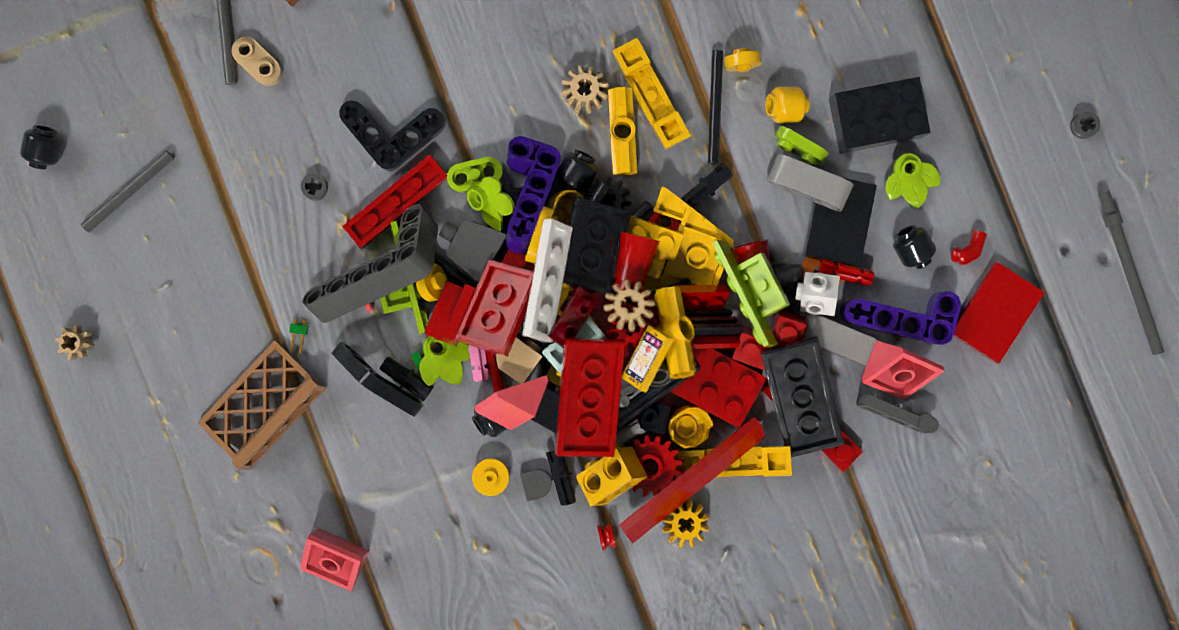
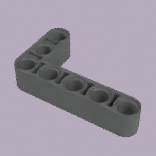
[302,204,438,323]

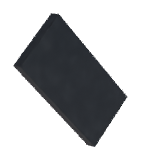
[760,336,844,458]

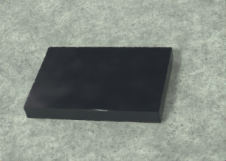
[803,178,877,267]
[562,196,631,296]

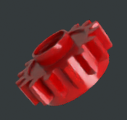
[627,434,684,497]

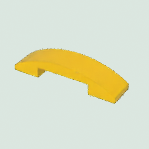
[612,38,691,150]
[677,446,793,477]

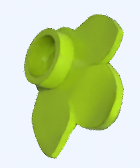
[885,153,941,208]
[467,176,515,231]
[419,336,470,386]

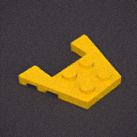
[642,186,734,291]

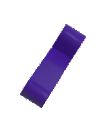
[506,136,561,254]
[840,291,961,345]

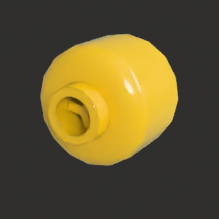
[765,86,810,123]

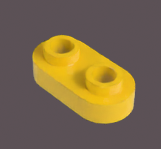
[525,206,558,264]

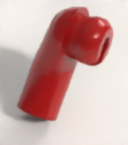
[951,230,987,265]

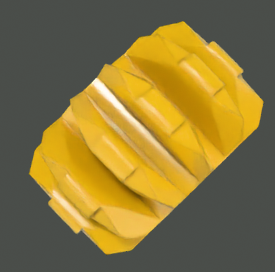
[662,499,710,548]

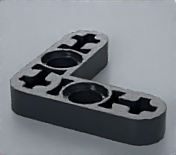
[339,100,446,171]
[331,341,424,417]

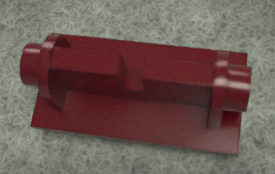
[548,286,598,349]

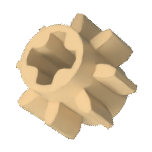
[55,325,95,360]

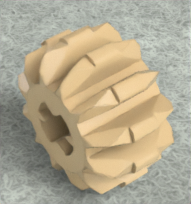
[561,65,609,114]
[604,280,655,331]

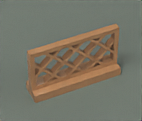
[198,340,327,470]

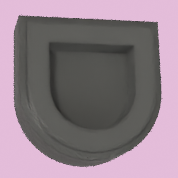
[520,469,552,502]

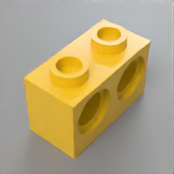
[576,445,647,507]

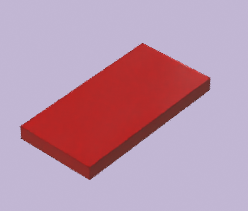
[555,338,625,457]

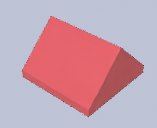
[862,340,945,400]
[474,376,548,430]
[300,528,370,592]

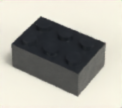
[829,76,931,154]

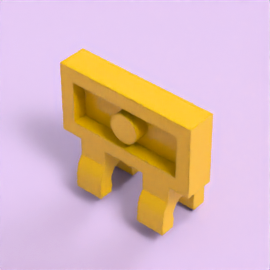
[627,215,684,279]

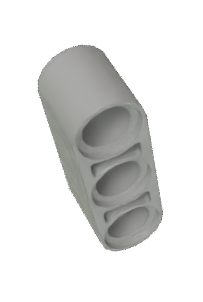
[767,154,854,212]
[801,313,882,367]

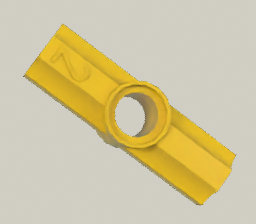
[608,87,637,176]
[654,286,696,379]

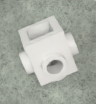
[796,272,840,316]

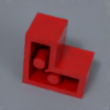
[731,310,807,370]

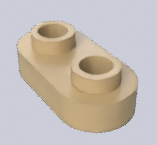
[232,37,283,86]

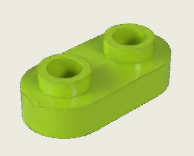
[774,126,829,167]
[447,157,503,193]

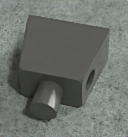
[439,219,507,282]

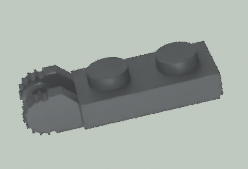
[856,392,940,434]

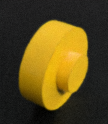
[724,48,762,72]
[416,263,448,302]
[472,458,510,496]

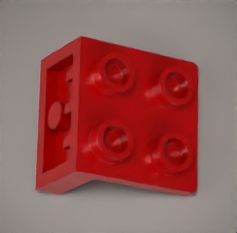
[676,285,740,350]

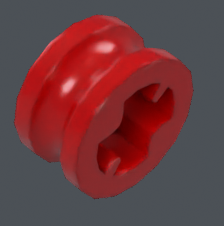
[597,522,617,551]

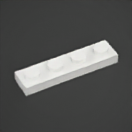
[523,219,572,342]

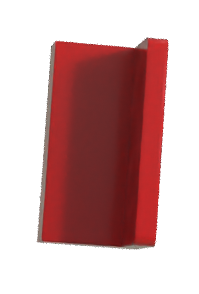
[425,282,476,347]

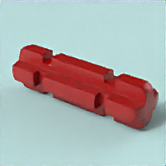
[818,259,875,286]

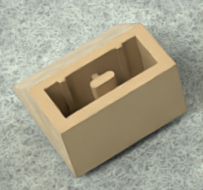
[496,336,544,384]

